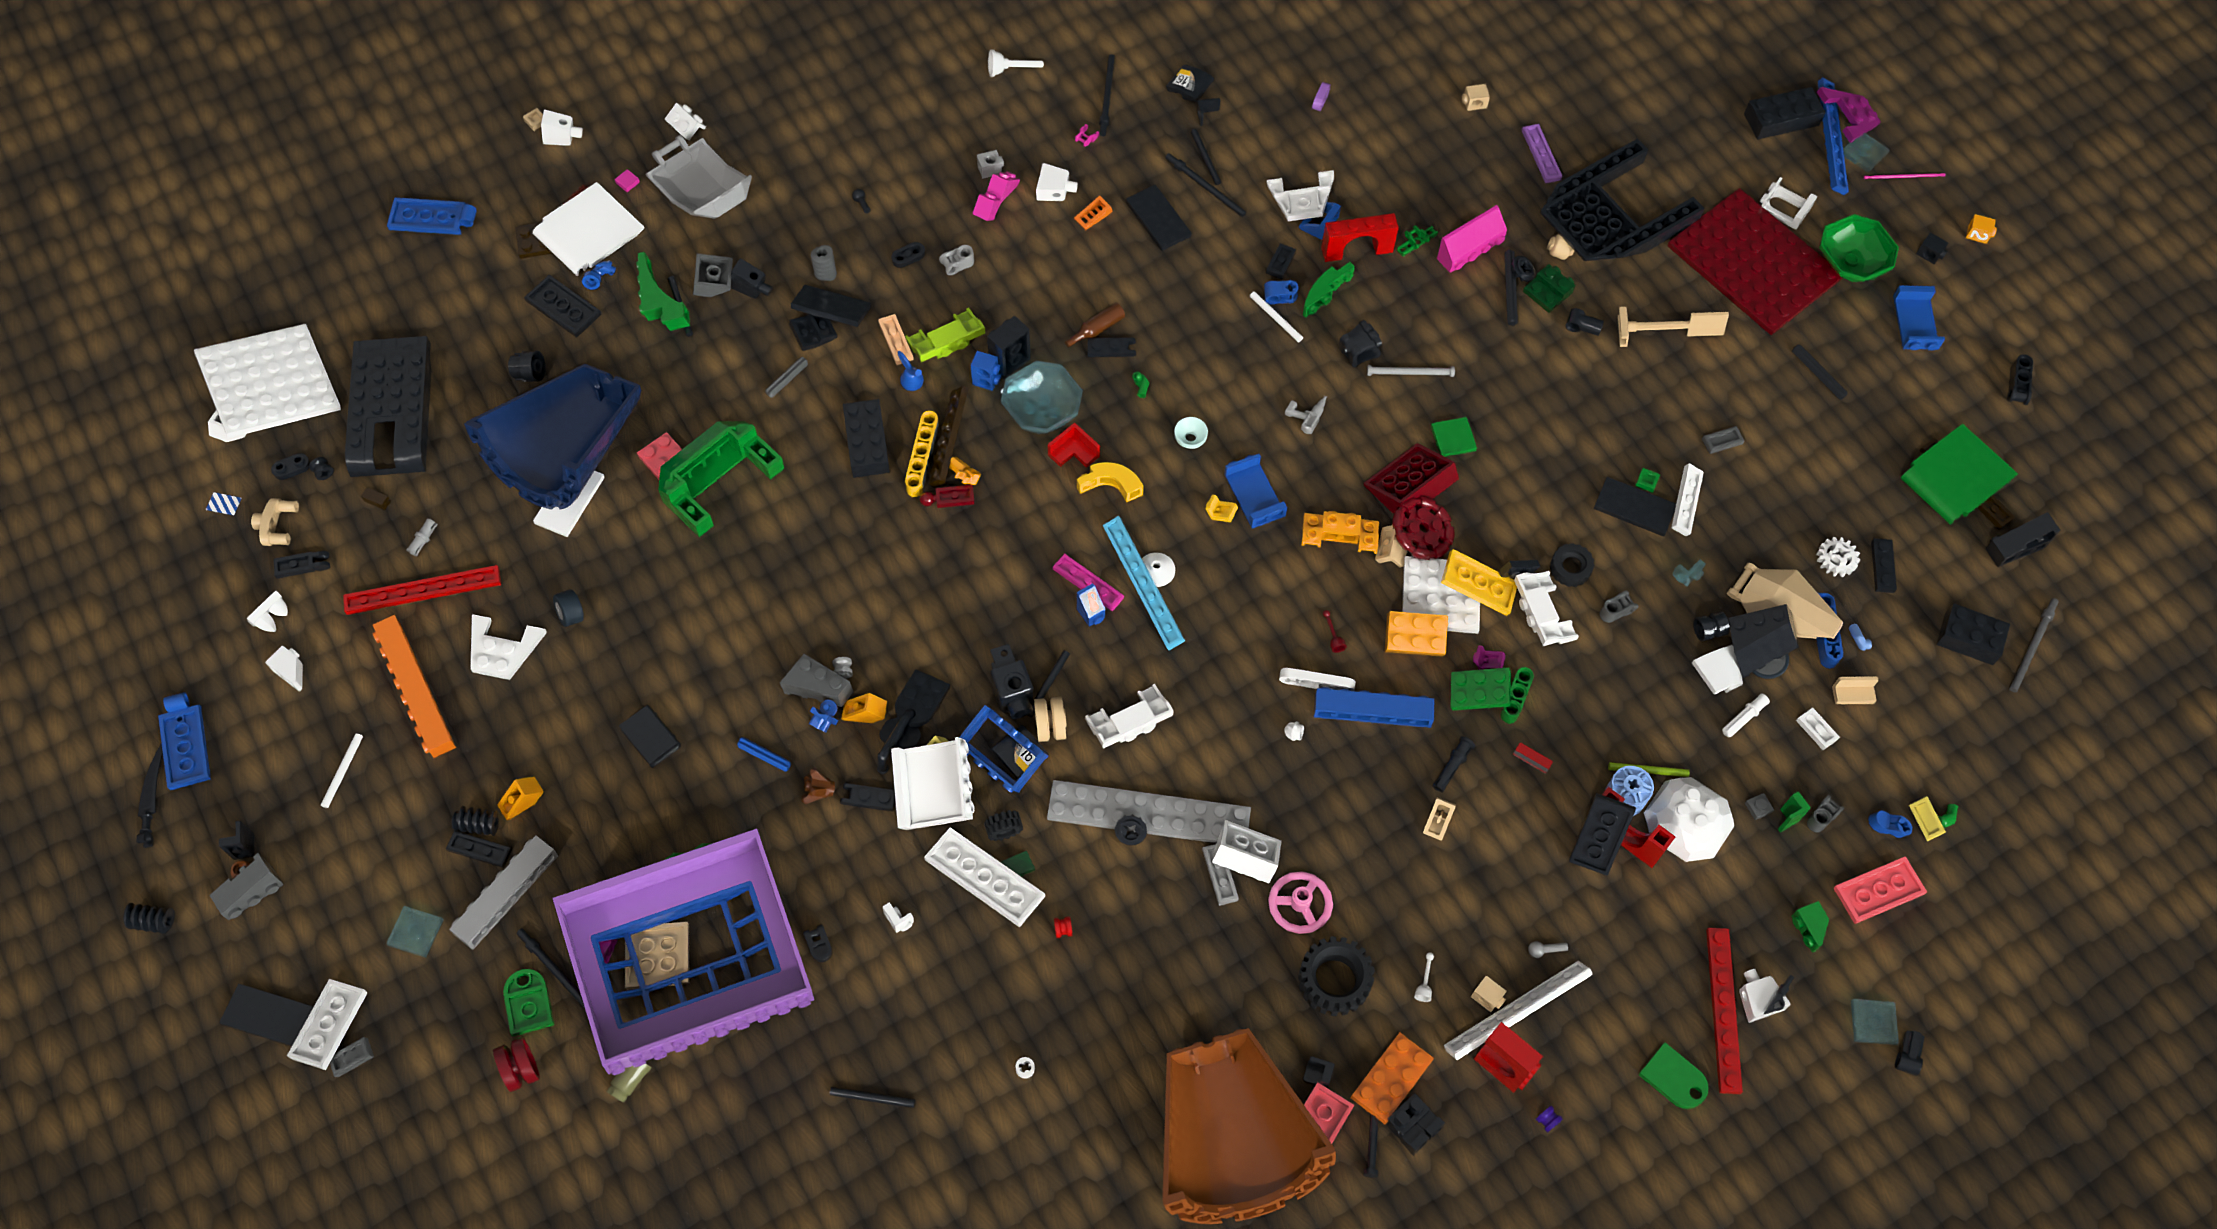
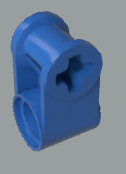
[1264,280,1299,304]

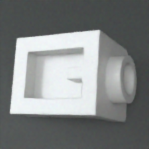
[883,902,914,933]

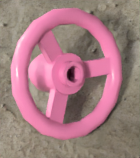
[1268,871,1333,934]

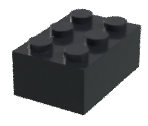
[987,315,1031,379]
[1936,603,2010,665]

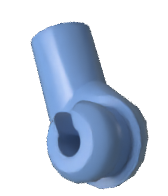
[1849,624,1872,651]

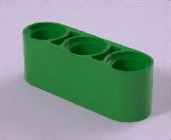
[1500,667,1534,724]

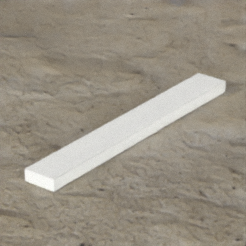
[1444,961,1592,1060]

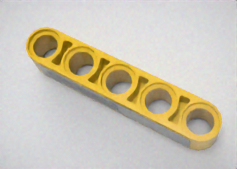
[905,411,939,497]

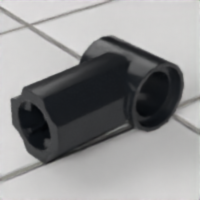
[1565,308,1604,336]
[1894,1030,1925,1076]

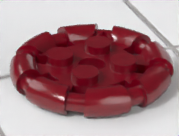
[1392,496,1454,560]

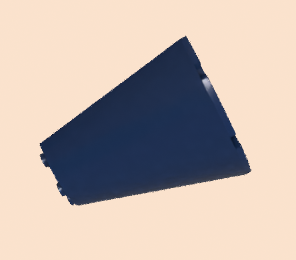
[464,364,642,510]

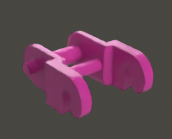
[1075,124,1100,147]

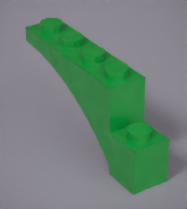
[636,252,690,331]

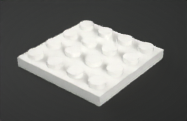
[1402,556,1480,634]

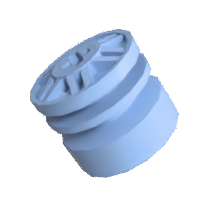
[1605,766,1654,815]

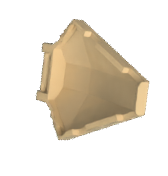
[1727,562,1843,639]

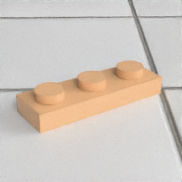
[878,314,914,365]

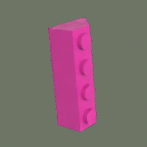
[1437,205,1507,273]

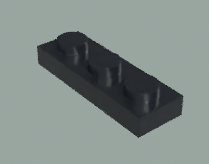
[1871,538,1897,593]

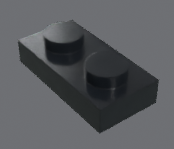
[1266,243,1296,279]
[1499,560,1540,578]

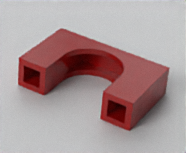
[1321,213,1399,262]
[1602,787,1676,868]
[1474,1022,1543,1093]

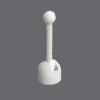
[1414,952,1434,1002]

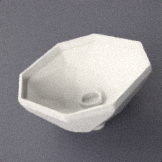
[1644,777,1734,862]

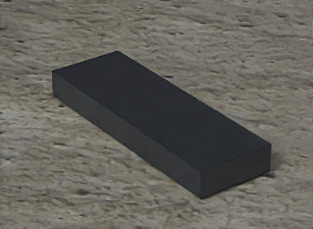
[446,831,512,868]

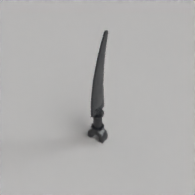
[136,743,163,848]

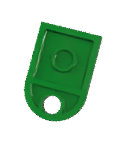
[503,969,554,1037]
[1638,1042,1708,1109]

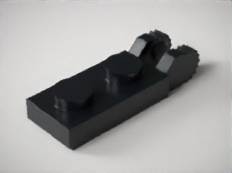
[273,551,330,579]

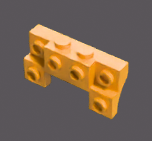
[1301,511,1379,554]

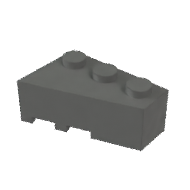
[780,654,854,707]
[209,853,284,921]

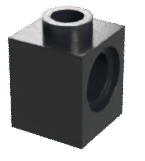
[1916,233,1949,265]

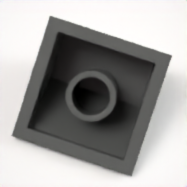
[693,254,733,297]

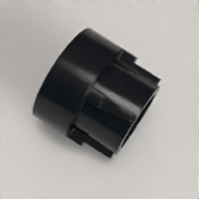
[508,351,546,382]

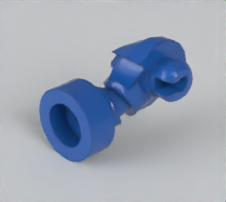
[582,261,616,290]

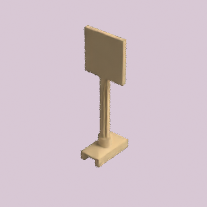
[1618,307,1729,347]

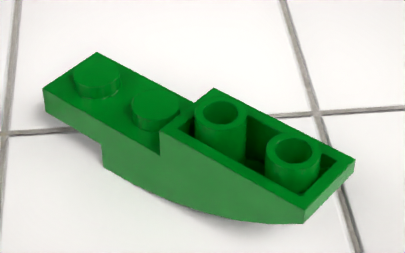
[1303,262,1355,318]

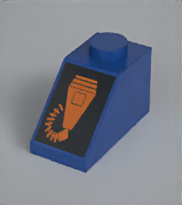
[1077,583,1105,627]

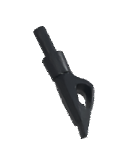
[1763,975,1794,1015]

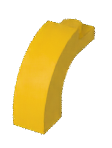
[1077,462,1143,502]

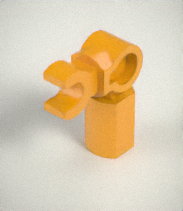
[949,457,981,485]

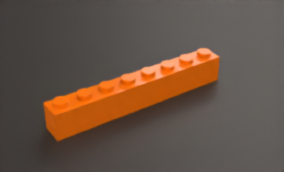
[372,615,456,758]

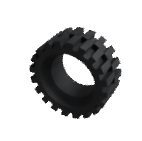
[1298,936,1374,1016]

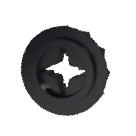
[1511,256,1535,282]
[1115,814,1147,845]

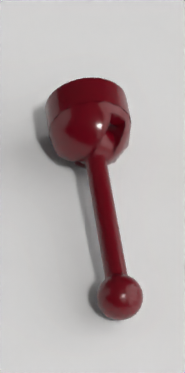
[1323,610,1347,653]

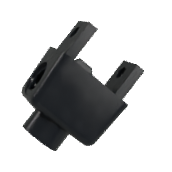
[990,644,1033,719]

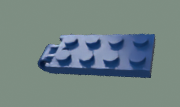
[387,197,477,235]
[158,692,211,790]

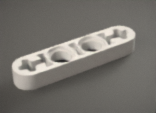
[1279,668,1356,691]

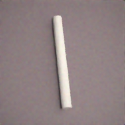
[1250,291,1303,342]
[321,734,363,808]

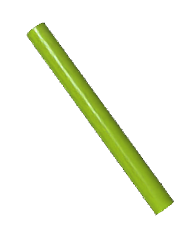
[1608,762,1690,777]

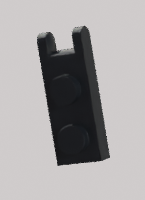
[1088,338,1136,357]
[840,783,896,812]

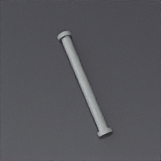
[1367,365,1455,377]

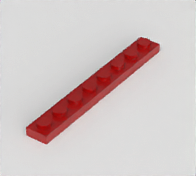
[343,565,501,615]
[1706,928,1743,1094]

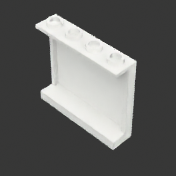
[891,737,974,830]

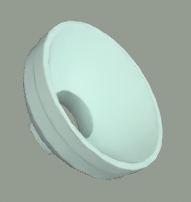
[1174,417,1208,449]

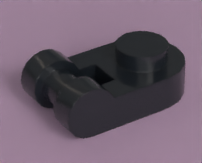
[803,924,832,963]

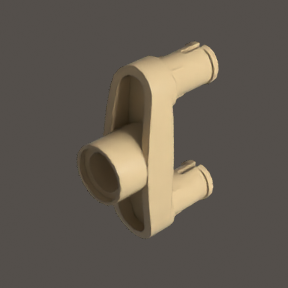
[251,498,299,546]

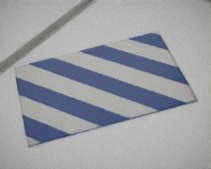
[206,492,242,515]

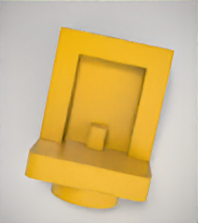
[1205,495,1238,522]

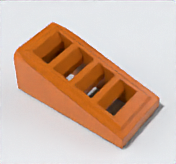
[1074,195,1113,231]

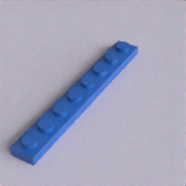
[1818,78,1849,195]

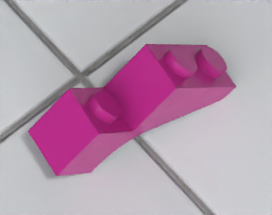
[973,171,1020,221]

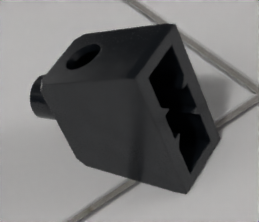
[731,258,773,299]

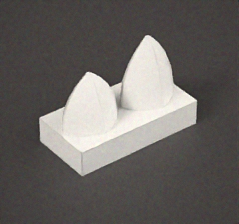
[247,591,288,632]

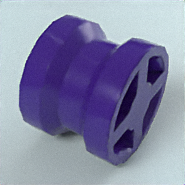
[1536,1105,1563,1133]

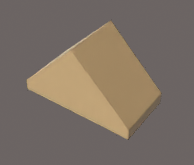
[1423,797,1456,841]

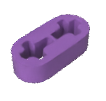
[1312,82,1331,111]

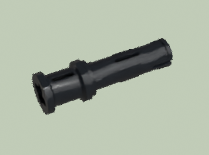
[1432,736,1476,793]

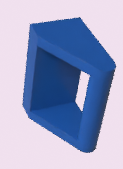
[1299,202,1341,240]

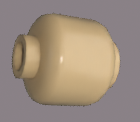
[1547,234,1574,260]

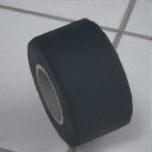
[553,589,584,627]

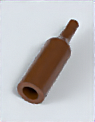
[1065,302,1125,347]

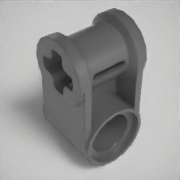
[1600,590,1639,623]
[1807,795,1845,832]

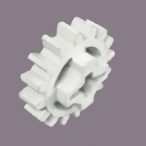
[1816,537,1860,577]

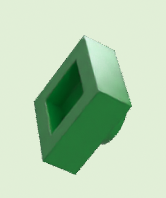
[1635,468,1660,493]

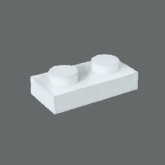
[1796,708,1840,750]

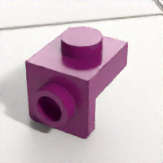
[1473,645,1506,670]

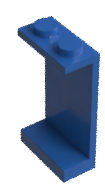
[1893,286,1945,351]
[1224,454,1287,529]

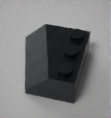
[1728,604,1799,678]

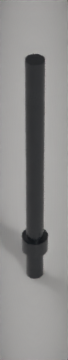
[1099,54,1115,136]
[1165,153,1246,217]
[516,928,586,1010]

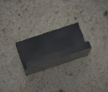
[219,821,255,860]

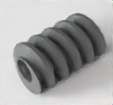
[811,245,837,281]

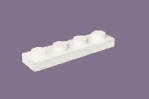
[1671,463,1703,536]

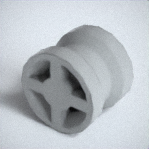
[832,657,853,679]

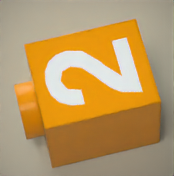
[1966,214,1997,244]

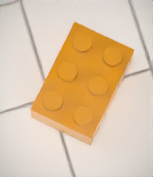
[1385,611,1448,656]

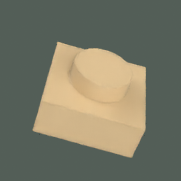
[523,108,543,131]

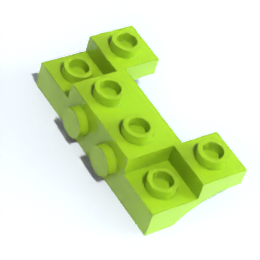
[905,308,985,362]

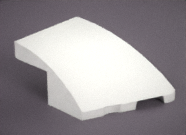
[1692,645,1743,695]

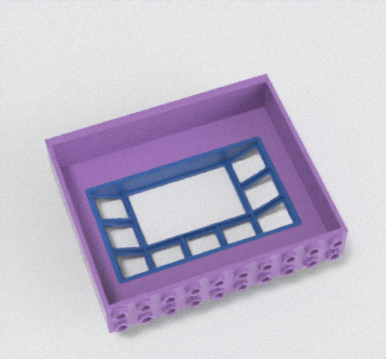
[553,829,814,1075]

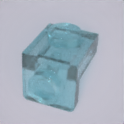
[1673,559,1706,586]

